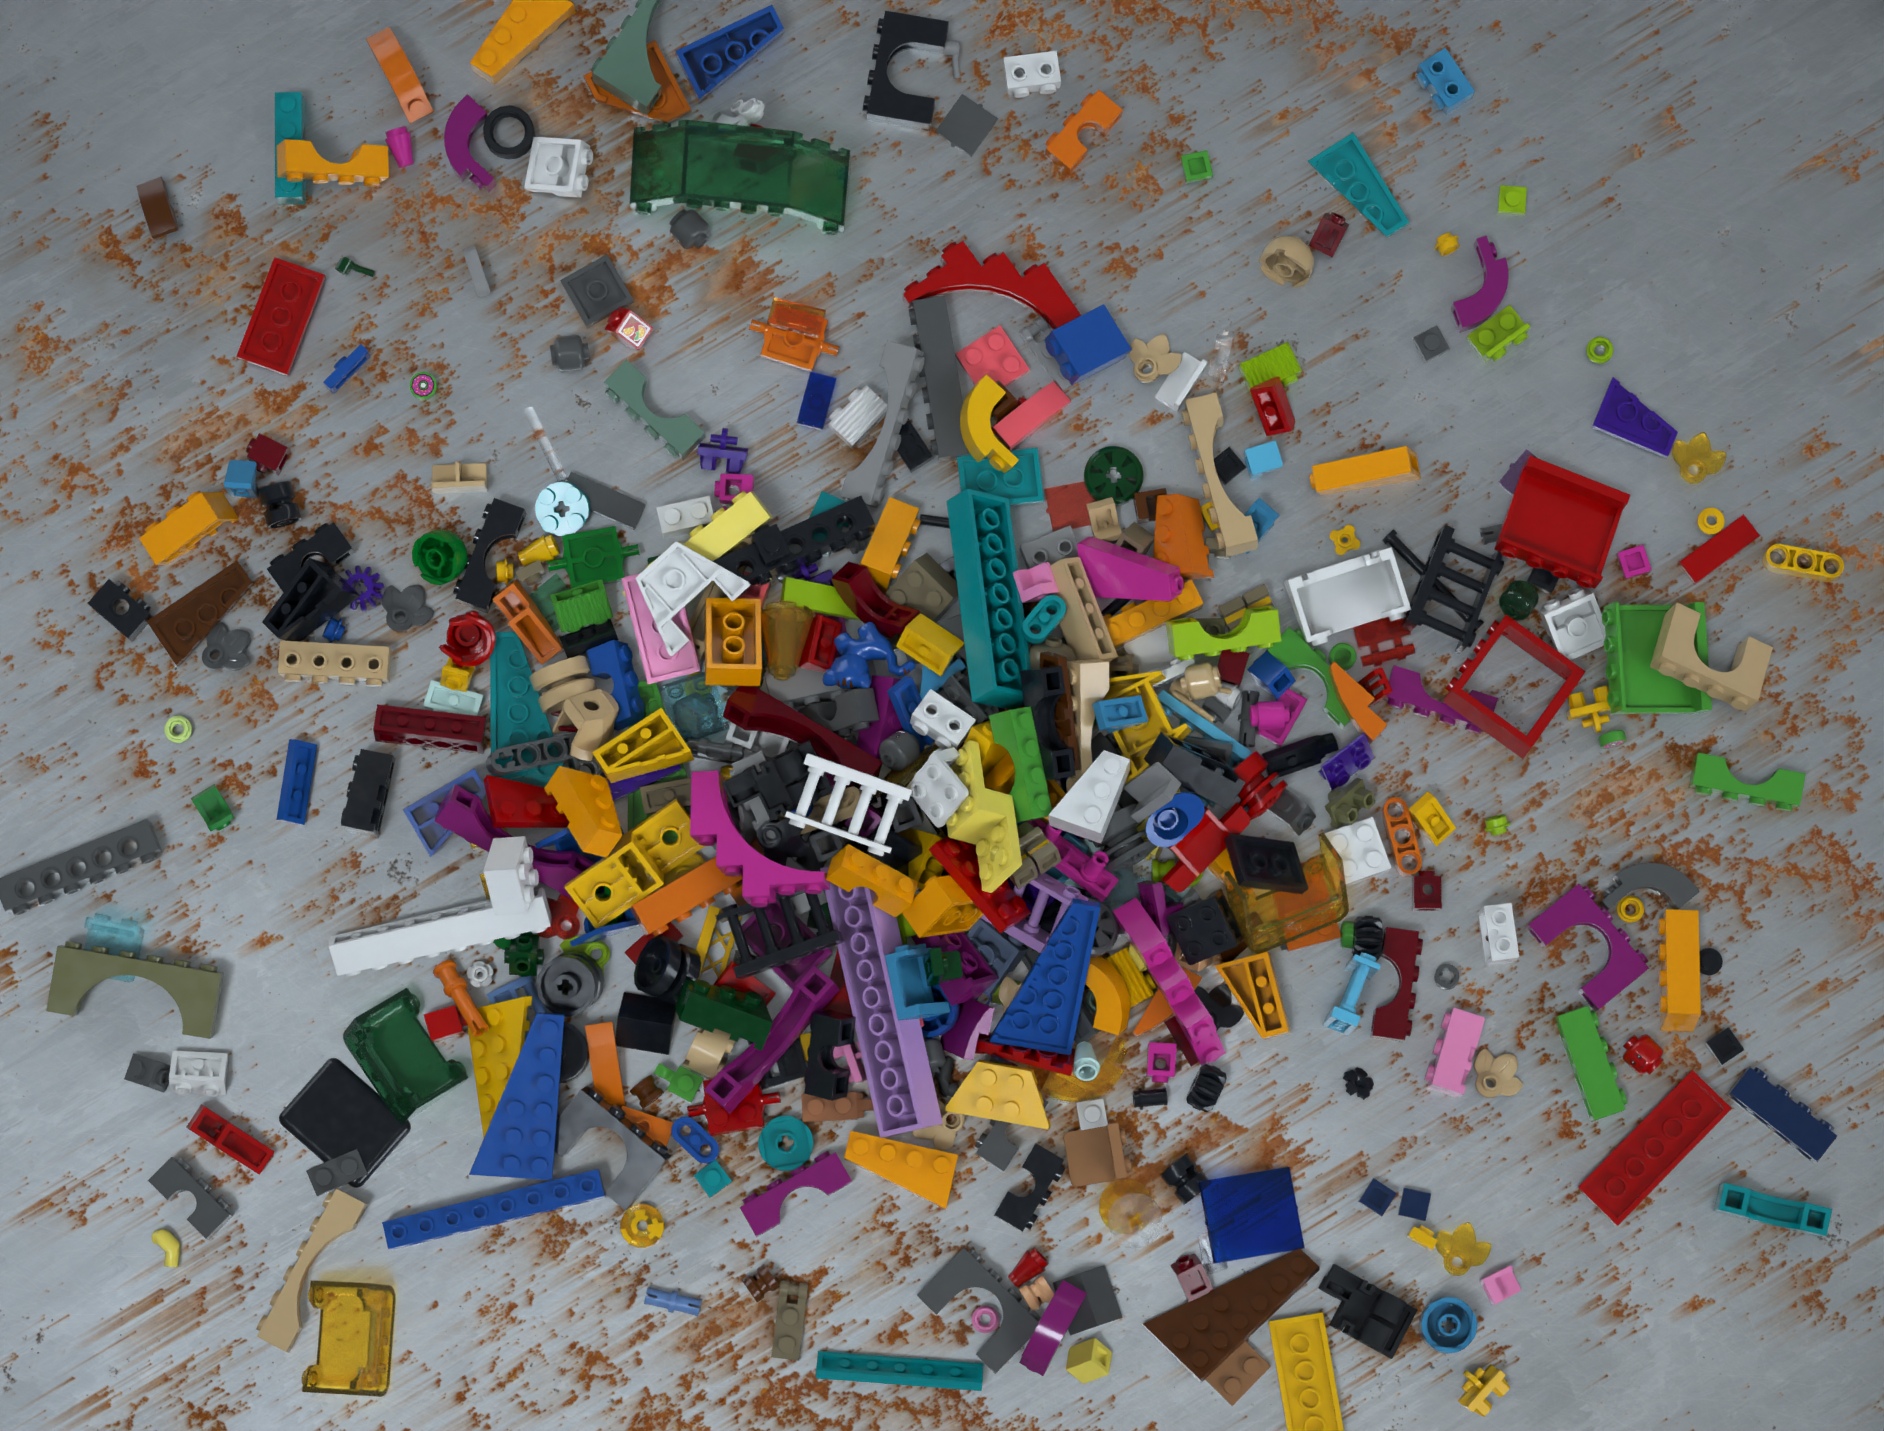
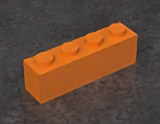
[630,857,743,937]

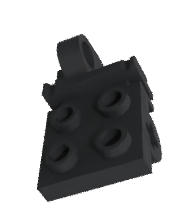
[722,740,833,820]
[1319,1264,1417,1359]

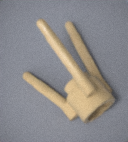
[1168,678,1232,724]

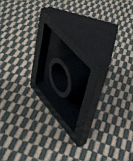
[615,992,676,1055]

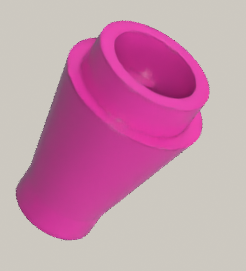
[385,126,414,168]

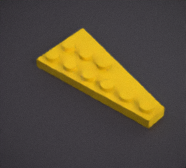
[467,996,532,1137]

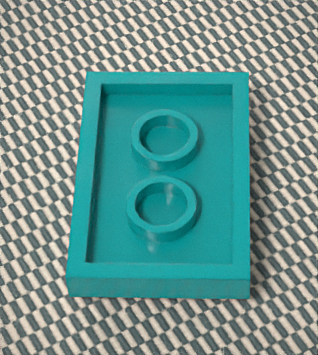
[957,447,1044,506]

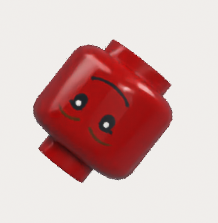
[1622,1034,1664,1075]

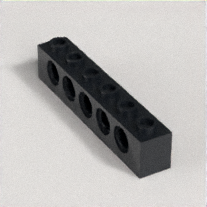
[713,496,875,597]

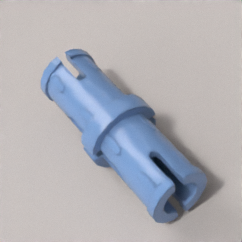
[644,1287,702,1317]

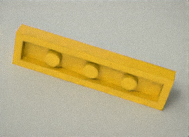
[696,905,742,980]

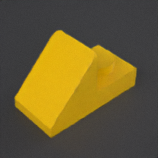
[1408,791,1456,847]

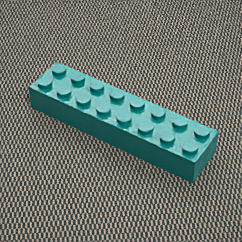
[946,489,1031,710]

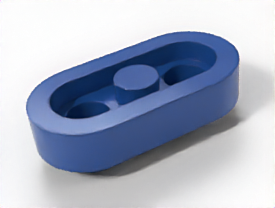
[671,1117,719,1164]

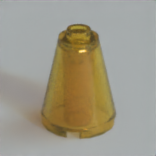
[761,601,813,681]

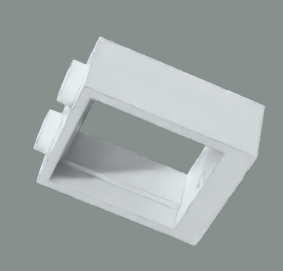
[1477,903,1519,967]

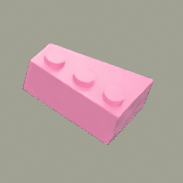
[1424,1008,1485,1098]

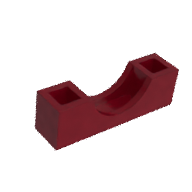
[1370,927,1423,1042]

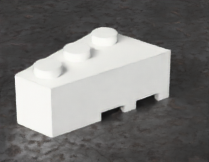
[1048,750,1130,844]

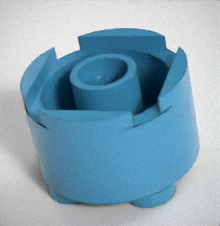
[1419,1297,1477,1354]

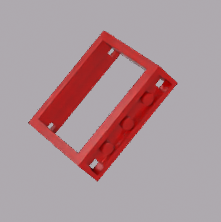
[1443,615,1586,759]

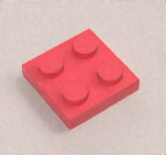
[955,325,1030,387]

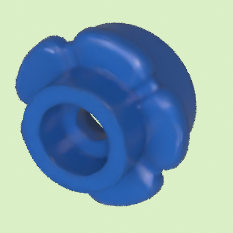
[322,618,345,643]

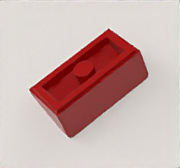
[1250,377,1295,436]
[799,614,842,672]

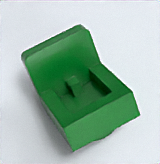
[191,784,234,831]

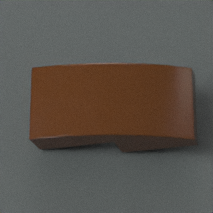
[136,177,178,239]

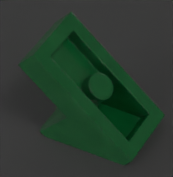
[924,947,963,986]

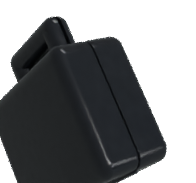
[279,1058,411,1188]

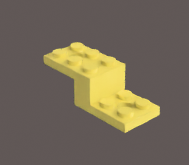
[946,740,1022,893]

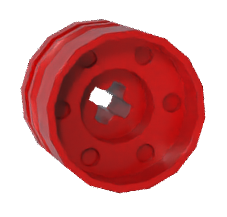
[1234,751,1288,821]

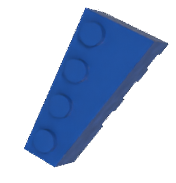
[675,5,784,103]

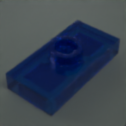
[797,371,837,431]

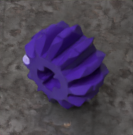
[343,565,384,612]

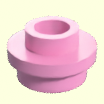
[972,1305,999,1333]

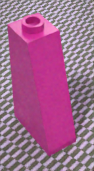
[1077,537,1183,601]

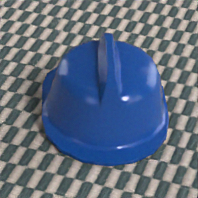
[1145,792,1205,847]

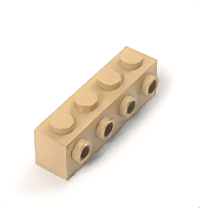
[1050,557,1118,662]
[278,640,392,687]

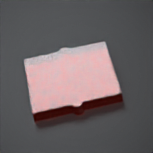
[1044,482,1096,532]

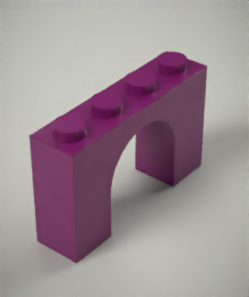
[1525,884,1649,1012]

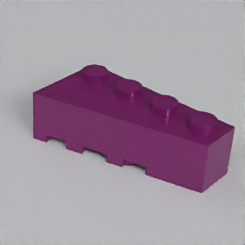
[911,932,999,1006]

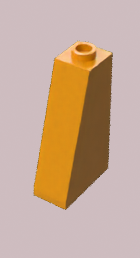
[1309,446,1421,495]

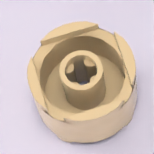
[682,1028,735,1079]

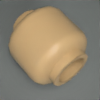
[1180,662,1222,700]

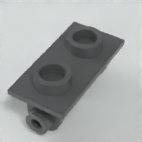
[942,671,994,726]

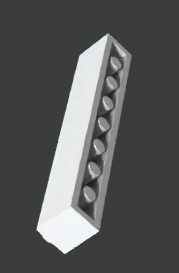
[329,887,552,977]

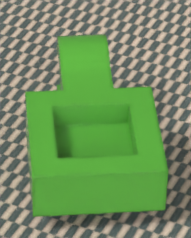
[654,1063,704,1103]

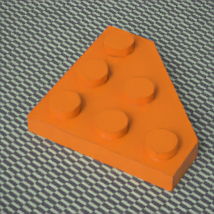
[583,40,692,124]

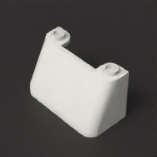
[1283,547,1411,646]

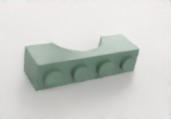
[604,359,706,460]

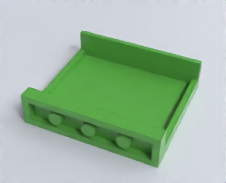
[1602,602,1712,714]

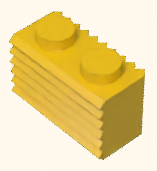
[1105,947,1156,1009]

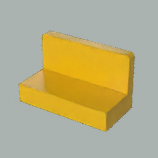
[896,614,964,676]

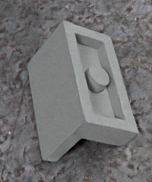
[1124,762,1181,823]

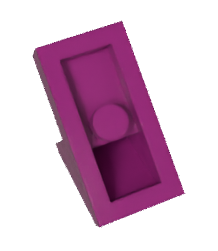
[1137,880,1184,937]

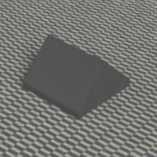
[1053,1265,1123,1335]

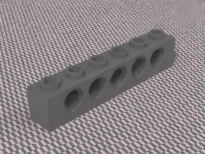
[0,819,162,916]

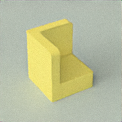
[1066,1338,1112,1384]

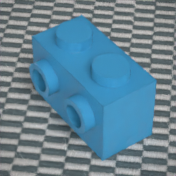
[1416,48,1475,115]

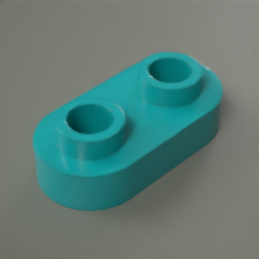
[1021,595,1066,644]

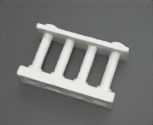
[785,753,912,856]

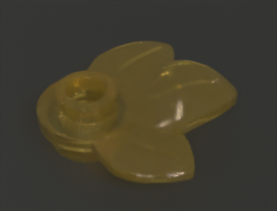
[1672,432,1726,484]
[1436,1222,1491,1276]

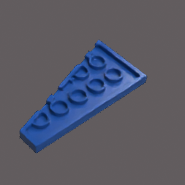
[469,1012,564,1180]

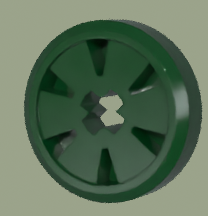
[1084,446,1143,506]

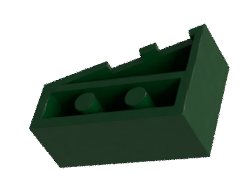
[675,979,773,1051]

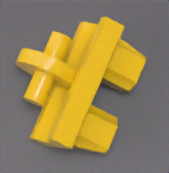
[1566,686,1611,733]
[1458,1364,1510,1417]

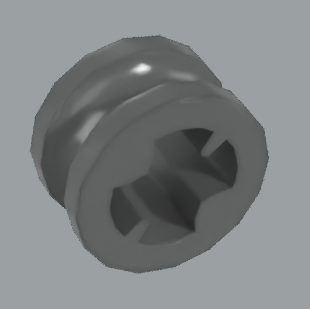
[1434,964,1459,990]

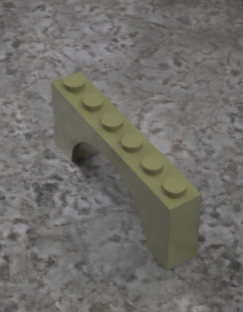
[46,941,224,1039]

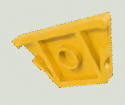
[945,1060,1051,1130]

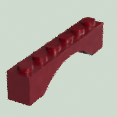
[723,686,883,791]

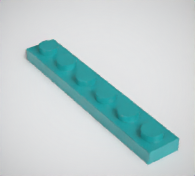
[816,1351,983,1391]

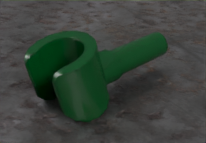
[335,257,375,277]

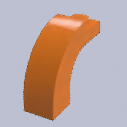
[366,27,434,124]

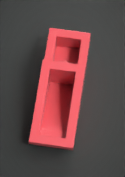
[992,381,1071,451]

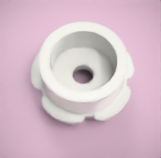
[466,961,494,988]

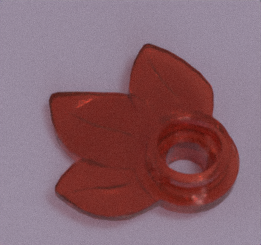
[536,894,580,940]

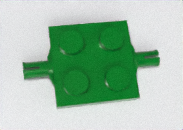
[547,526,640,588]

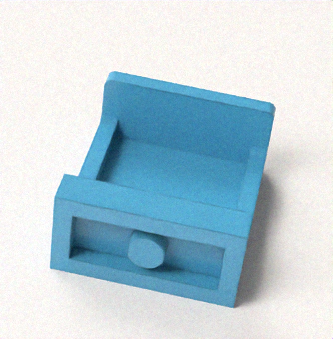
[885,944,950,1021]

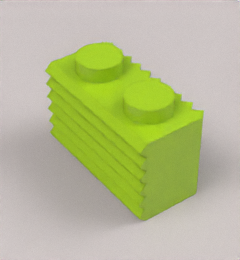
[1238,342,1302,397]

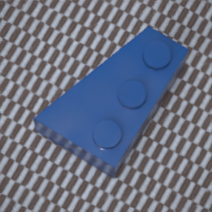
[403,768,486,857]

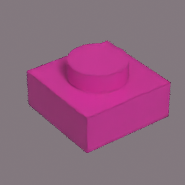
[1616,545,1652,580]

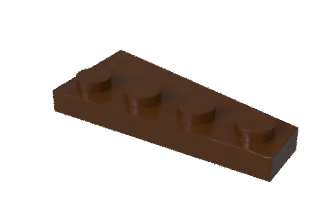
[147,561,253,667]
[1040,651,1080,771]

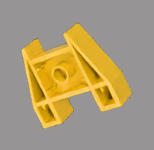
[1102,671,1192,791]

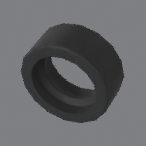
[483,105,535,160]

